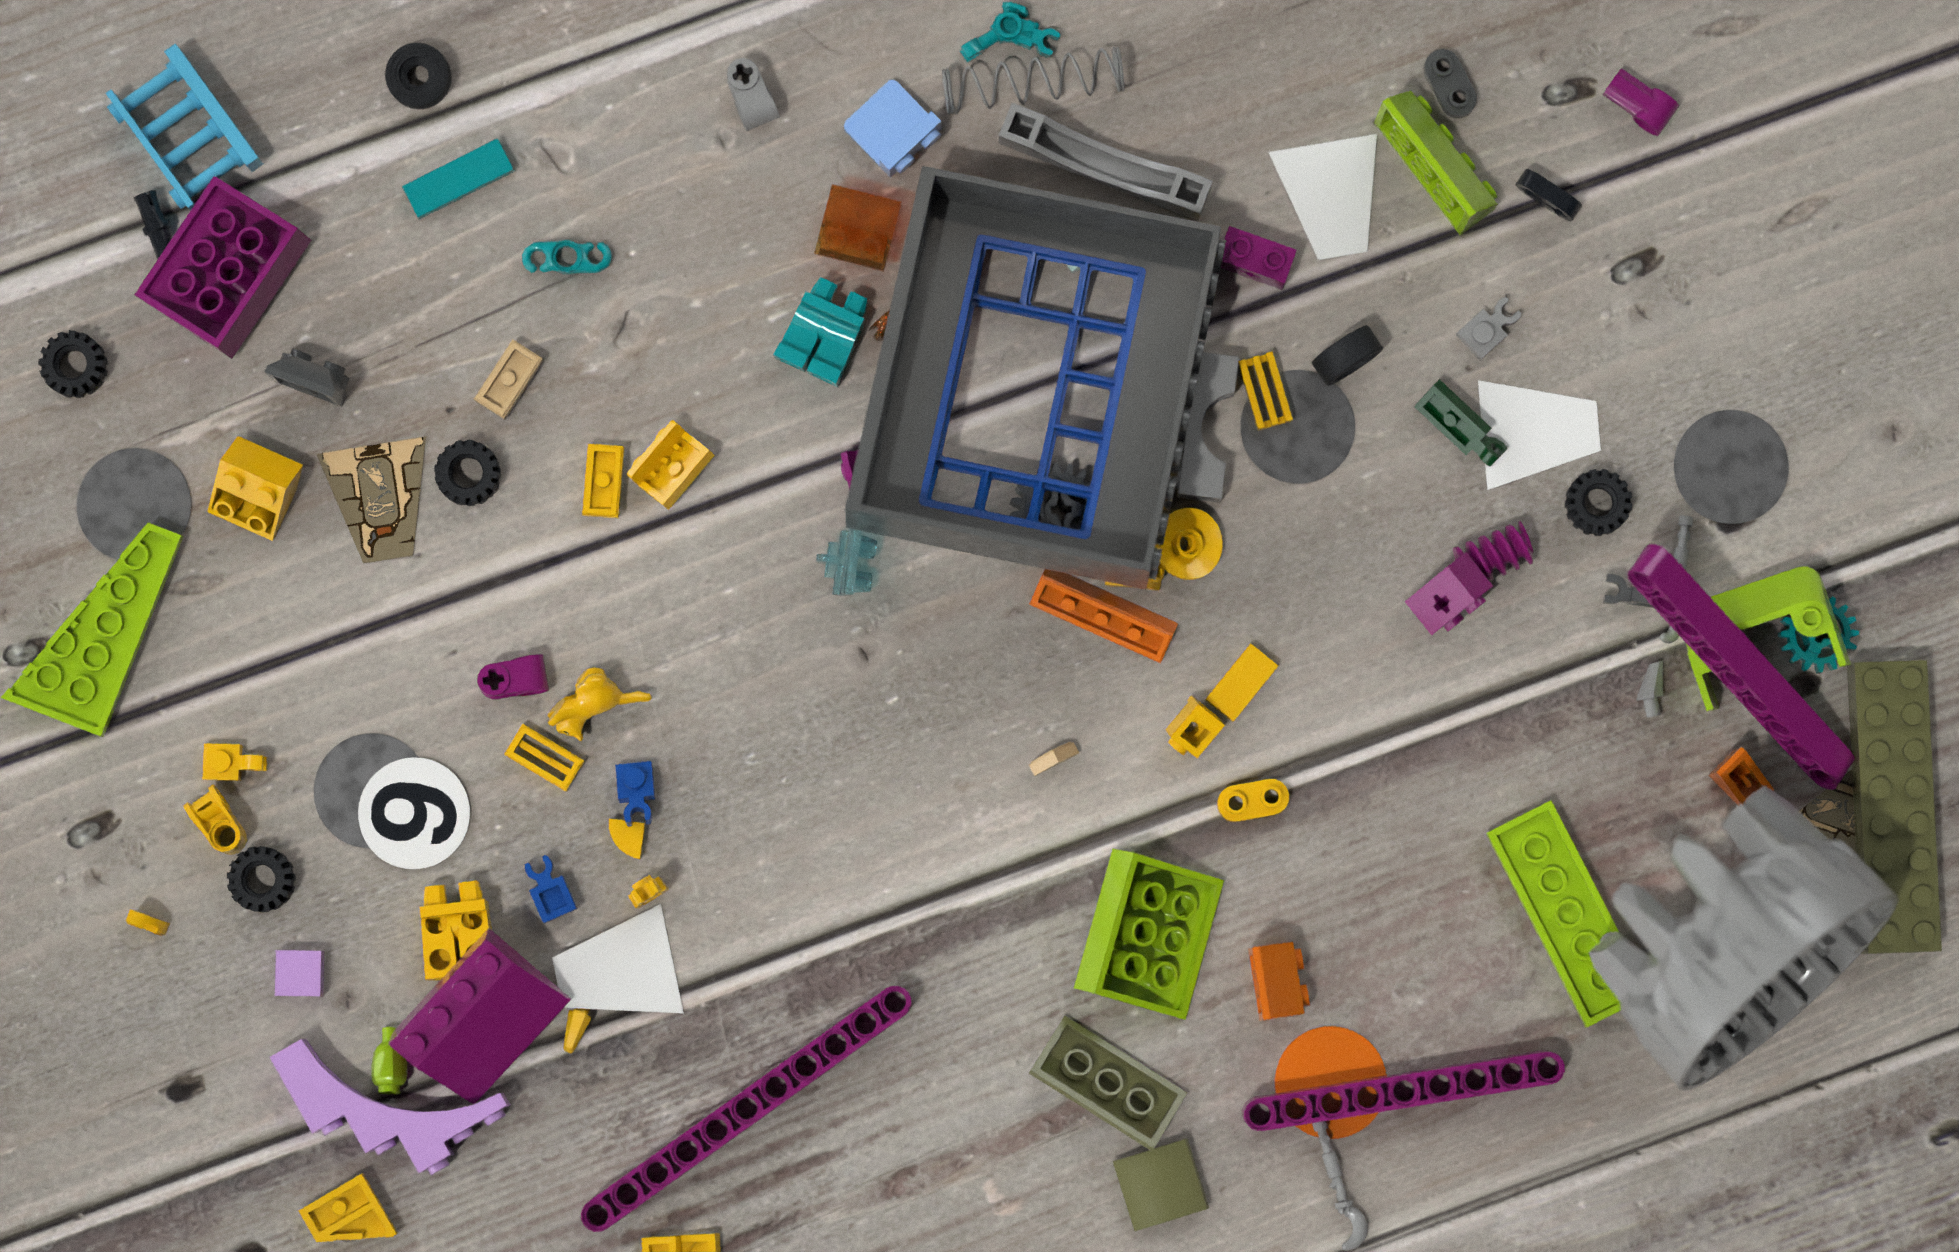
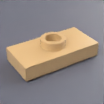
[474,339,544,420]

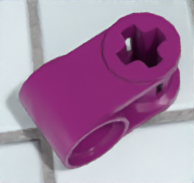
[477,654,549,700]

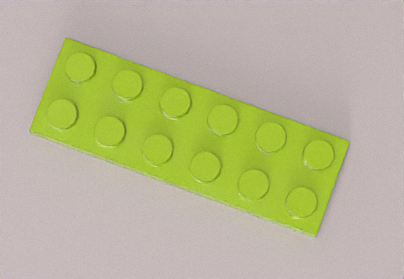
[1485,800,1621,1028]

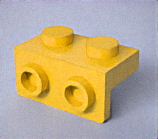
[627,420,715,510]

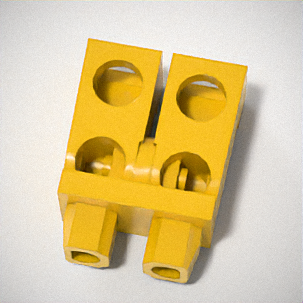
[419,880,492,981]

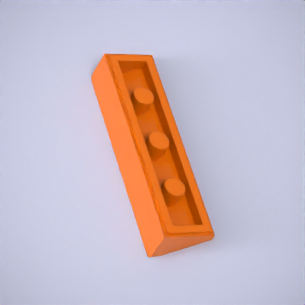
[1029,569,1178,663]

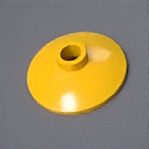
[1155,508,1223,580]

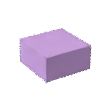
[275,950,324,997]

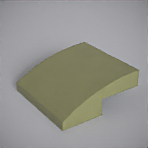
[1113,1138,1209,1231]

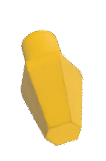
[563,1008,591,1053]

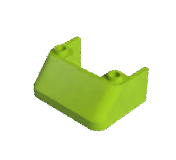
[1686,566,1851,711]

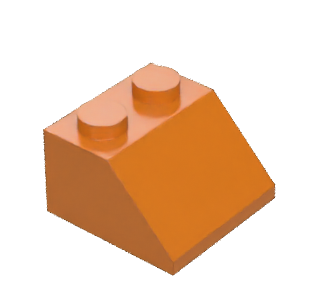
[1248,942,1310,1021]

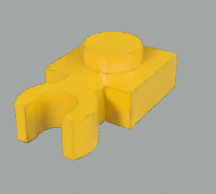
[628,875,669,909]

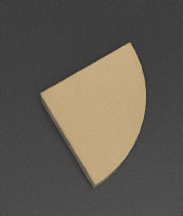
[1029,742,1079,776]

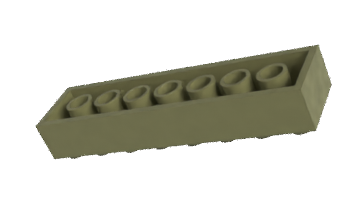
[1847,660,1942,954]

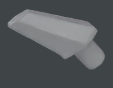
[1636,660,1664,718]

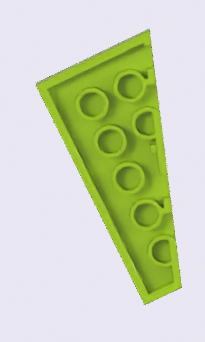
[1,523,184,737]

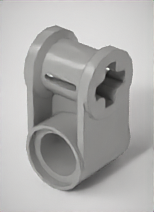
[727,58,780,131]

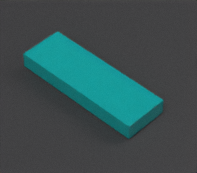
[402,138,515,220]

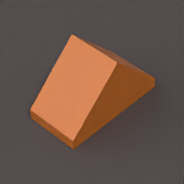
[1708,747,1774,805]

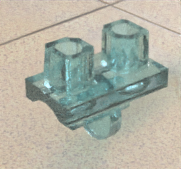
[816,529,877,596]

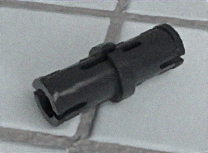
[134,190,172,260]

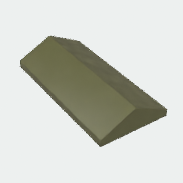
[1029,1015,1187,1151]

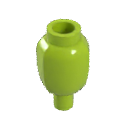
[371,1027,407,1095]

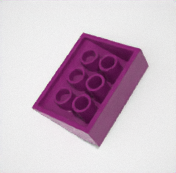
[134,176,312,359]
[389,928,571,1104]

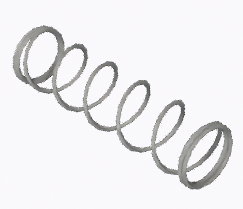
[942,46,1125,115]

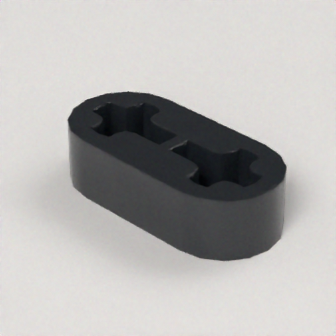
[1516,169,1582,222]

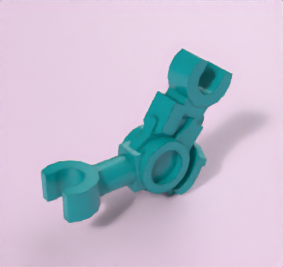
[960,2,1061,63]

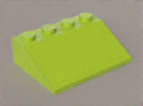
[1374,90,1498,235]
[1074,849,1224,1020]

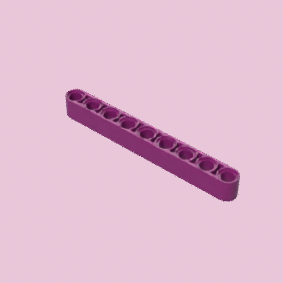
[1627,544,1855,790]
[1242,1050,1565,1131]

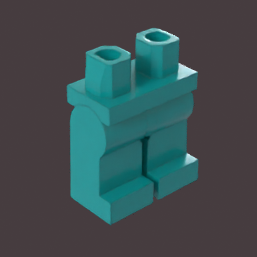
[773,277,868,387]

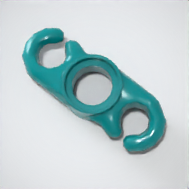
[522,240,612,275]

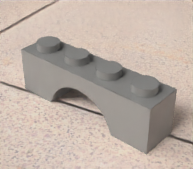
[1172,352,1239,503]

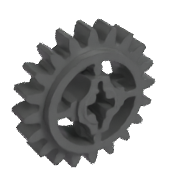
[1009,463,1091,528]

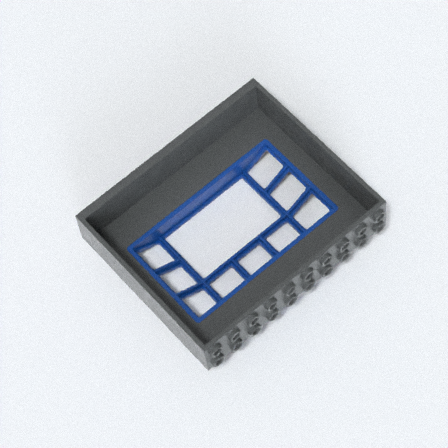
[845,166,1226,590]

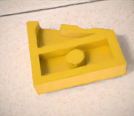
[299,1173,398,1242]

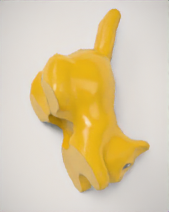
[547,667,652,741]

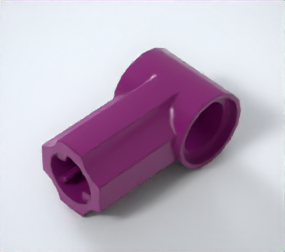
[1602,68,1679,136]

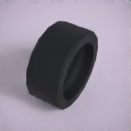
[1312,325,1383,386]

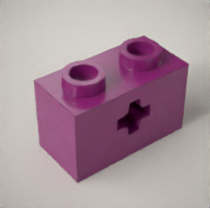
[1221,226,1297,290]
[1405,552,1493,635]

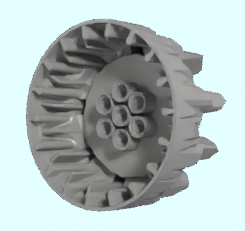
[1589,786,1899,1091]

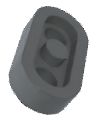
[1424,49,1477,118]

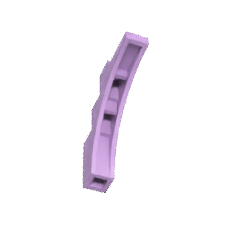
[270,1039,510,1175]

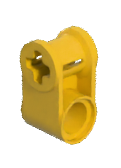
[183,785,247,855]

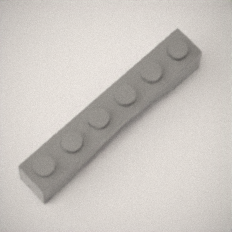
[999,103,1213,221]

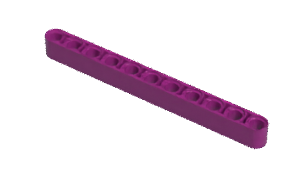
[581,986,912,1232]

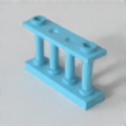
[106,43,263,210]

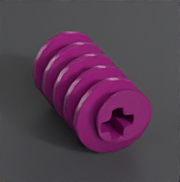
[1453,521,1533,581]

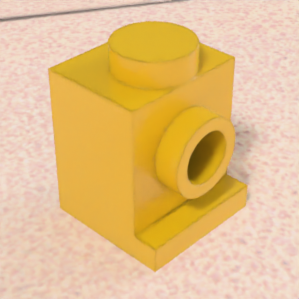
[1165,695,1225,758]

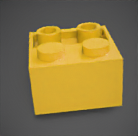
[207,436,303,541]

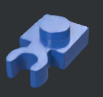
[615,761,655,827]
[525,855,578,924]

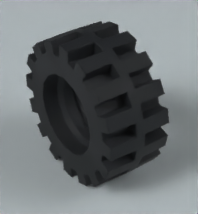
[434,440,501,506]

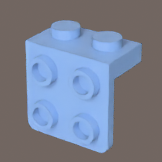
[844,80,942,177]

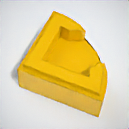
[609,818,646,860]
[126,909,170,936]

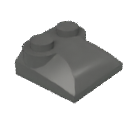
[265,349,350,407]

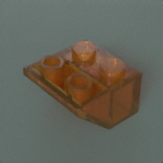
[814,184,902,272]

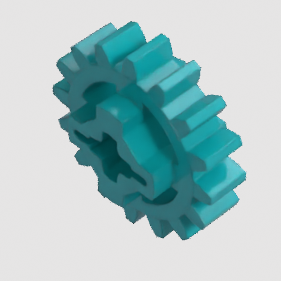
[1778,596,1859,674]

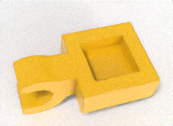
[202,743,267,781]

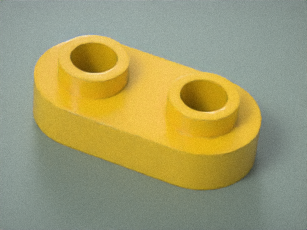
[1217,779,1289,822]

